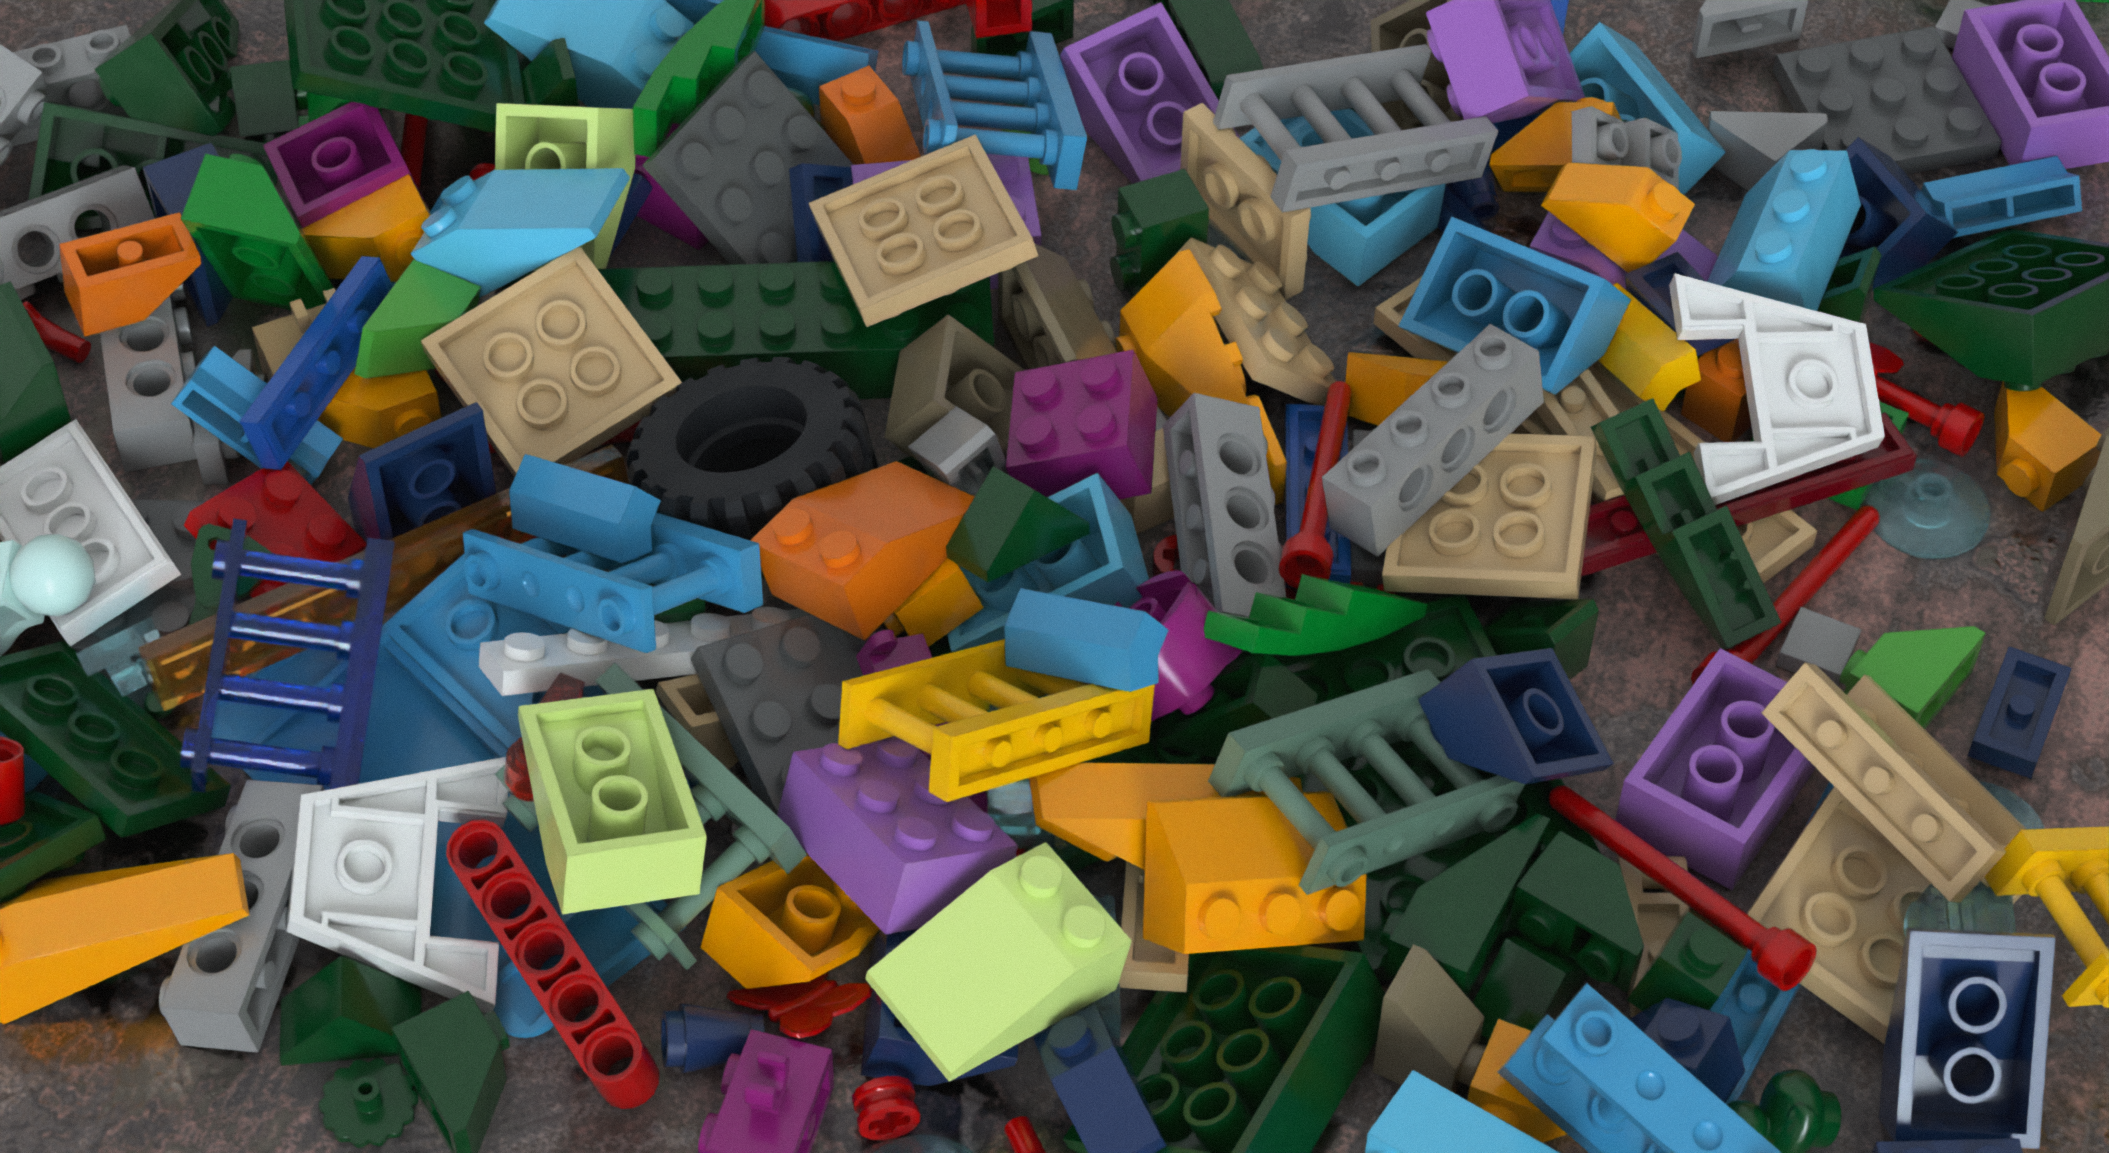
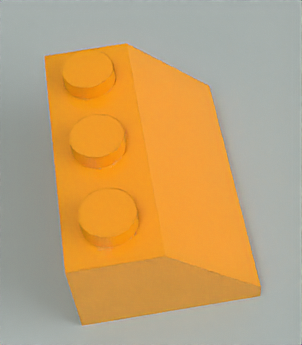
[1143,791,1367,954]

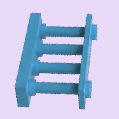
[902,20,1087,190]
[463,512,763,653]
[1497,984,1781,1153]

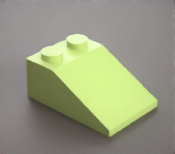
[495,103,635,271]
[518,689,707,914]
[865,842,1132,1082]

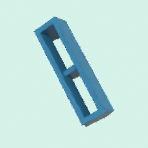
[755,26,879,105]
[1921,156,2082,238]
[171,346,343,485]
[509,454,661,563]
[1004,588,1168,692]

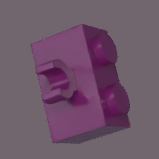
[698,1029,834,1153]

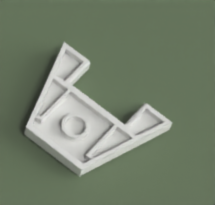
[1669,274,1885,505]
[287,756,511,1013]

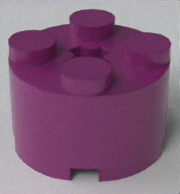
[1113,570,1242,722]

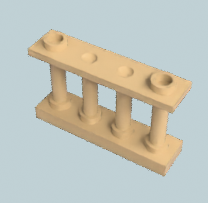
[1761,663,2026,907]

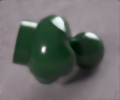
[1727,1069,1841,1153]

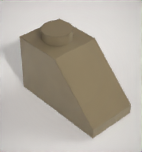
[1372,944,1486,1094]

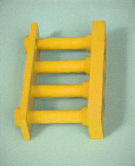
[838,639,1155,802]
[1984,826,2109,1008]

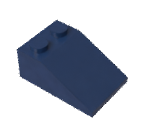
[348,402,501,587]
[1879,928,2056,1149]

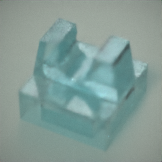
[76,617,162,697]

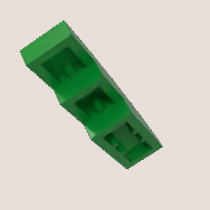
[633,0,765,157]
[1204,574,1428,656]

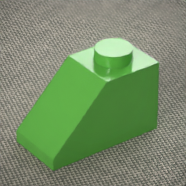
[354,259,481,379]
[1839,626,1986,729]

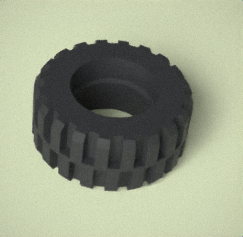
[626,357,879,579]

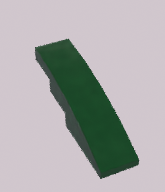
[1590,398,1782,650]

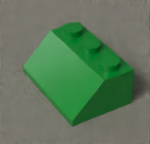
[181,154,336,310]

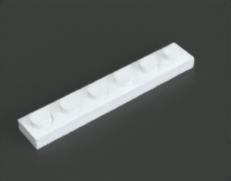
[479,607,809,696]

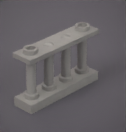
[1213,44,1498,213]

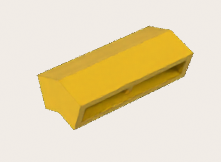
[1598,283,1701,412]

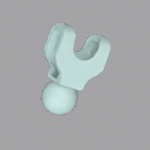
[0,534,96,657]

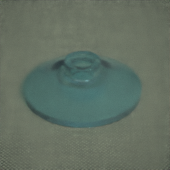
[1864,459,1991,559]

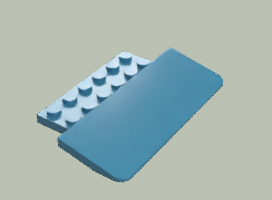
[206,553,694,1038]

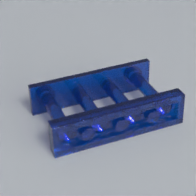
[180,518,394,793]

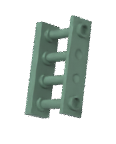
[495,663,807,970]
[1208,669,1525,895]

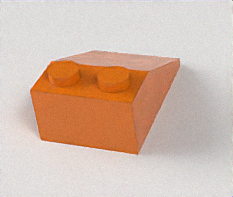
[750,461,975,641]

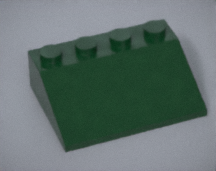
[1873,228,2109,391]
[1063,945,1385,1153]

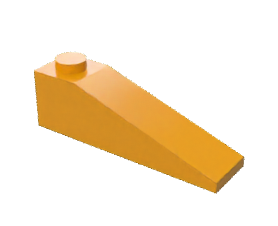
[1115,249,1287,505]
[1029,763,1303,870]
[0,853,250,1025]
[700,853,880,989]

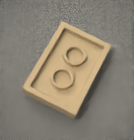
[1180,103,1311,300]
[1176,237,1336,406]

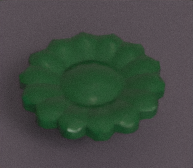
[319,1058,419,1148]

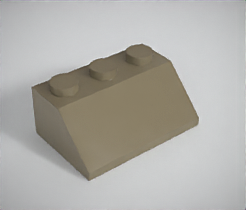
[998,243,1117,370]

